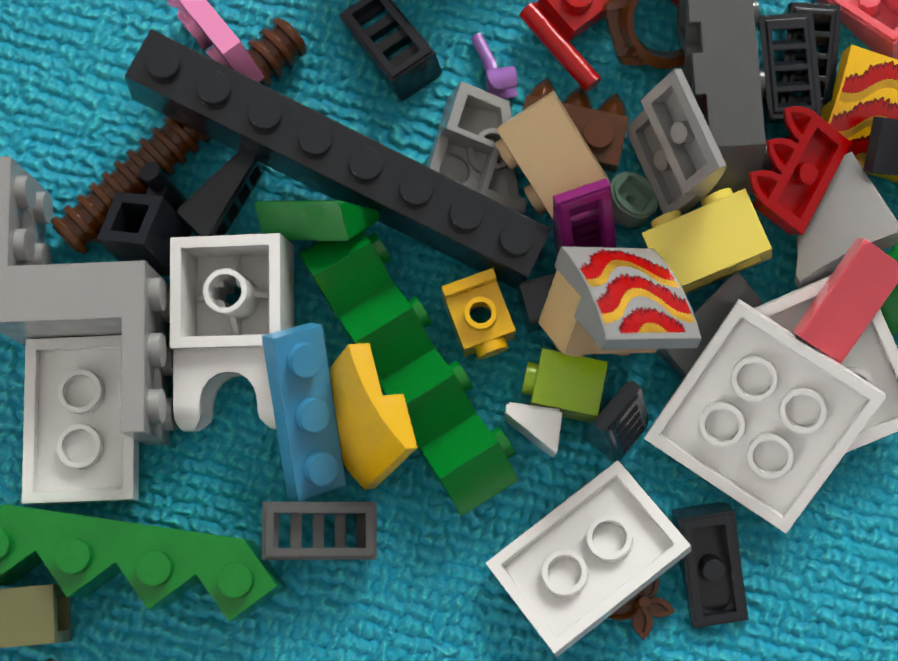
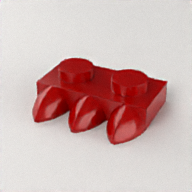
[749,106,851,235]

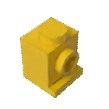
[441,268,516,360]

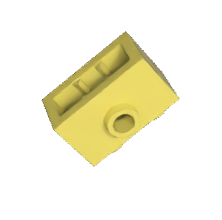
[642,188,772,294]

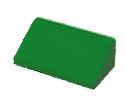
[255,200,380,241]

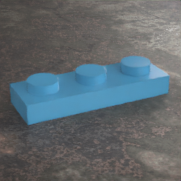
[262,322,346,502]

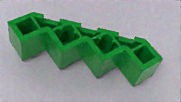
[299,232,519,516]
[0,504,286,622]

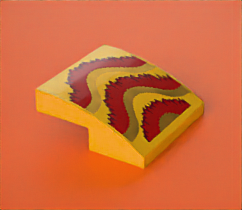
[822,45,898,183]

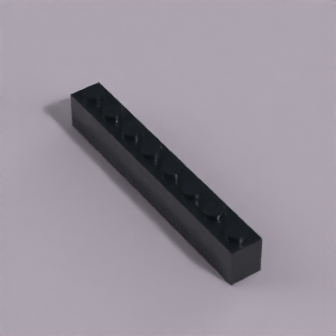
[124,29,551,290]

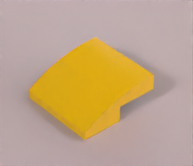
[329,343,417,490]

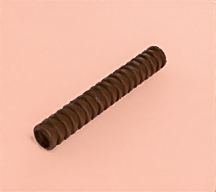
[51,17,307,255]

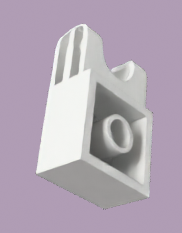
[170,233,294,432]

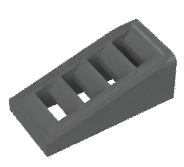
[261,502,377,560]

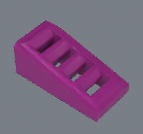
[553,178,617,255]

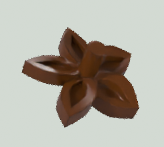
[608,577,675,640]

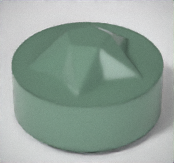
[610,172,658,227]

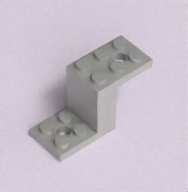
[0,157,178,446]

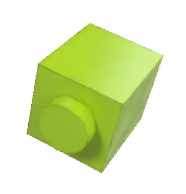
[521,348,608,423]

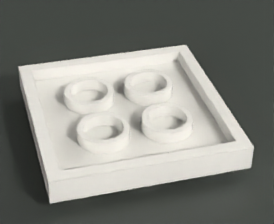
[644,299,887,533]

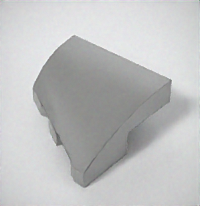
[426,81,526,214]
[795,152,898,289]

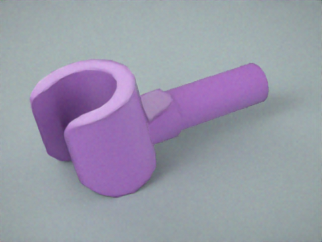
[471,33,518,99]

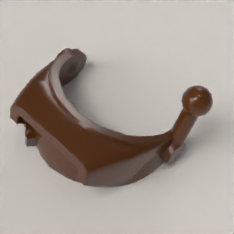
[602,0,685,69]

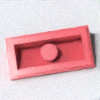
[792,238,898,364]

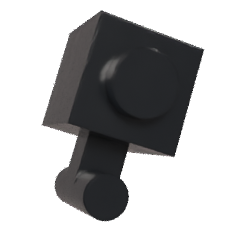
[97,162,192,276]

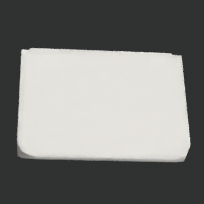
[504,402,562,458]

